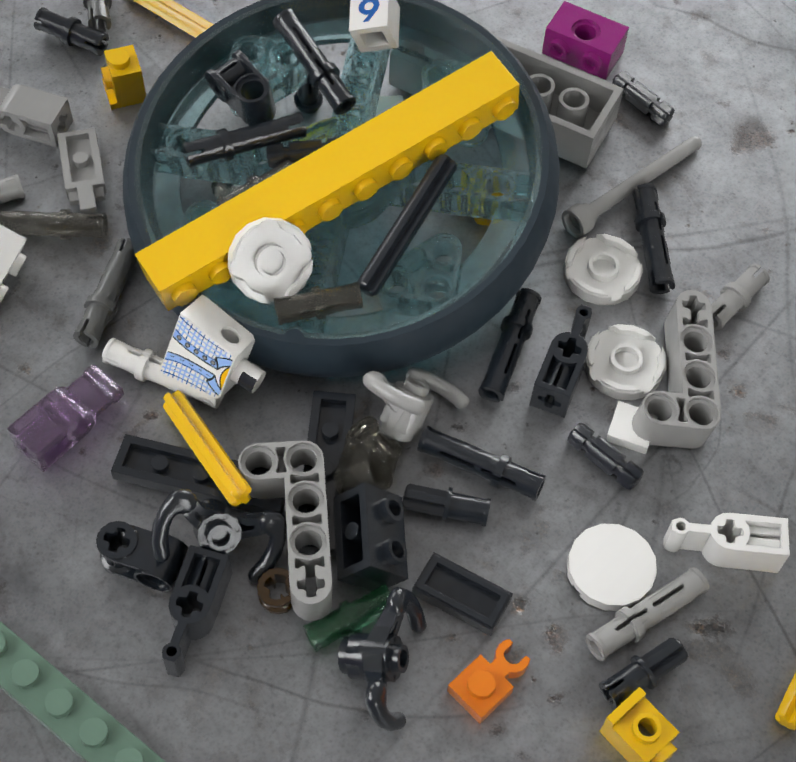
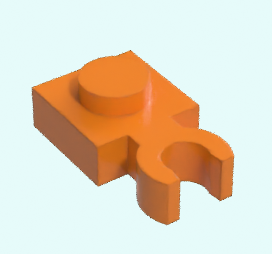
[447,639,530,724]

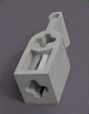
[0,84,73,147]

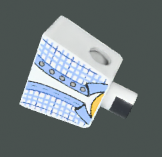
[159,295,266,399]

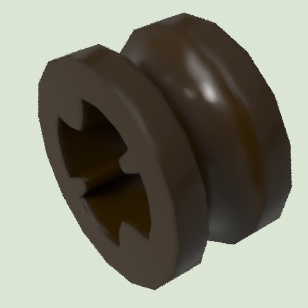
[257,568,293,614]

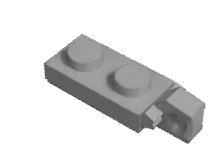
[57,128,107,224]

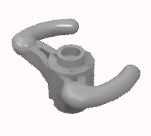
[363,367,469,442]

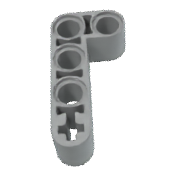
[632,290,721,449]
[238,440,333,621]

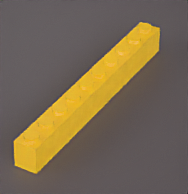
[135,51,520,311]

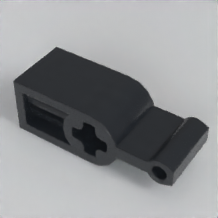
[529,304,592,418]
[162,545,233,677]

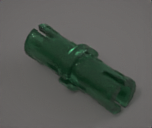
[303,584,390,652]

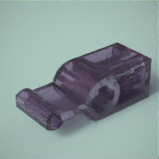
[7,364,124,472]

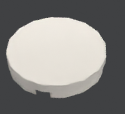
[227,217,313,303]
[563,234,643,305]
[584,324,667,401]
[567,524,657,611]

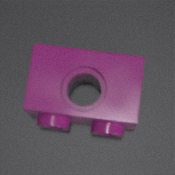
[542,1,629,80]

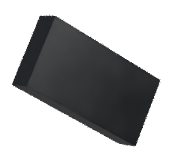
[412,552,513,636]

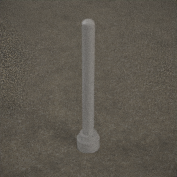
[562,136,702,238]

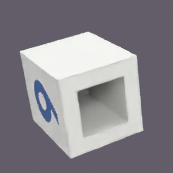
[349,0,400,53]

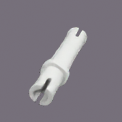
[102,338,225,408]

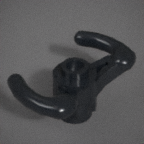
[151,489,286,583]
[338,587,427,731]

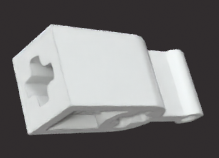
[663,513,790,573]

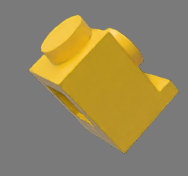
[101,45,146,110]
[599,687,680,762]

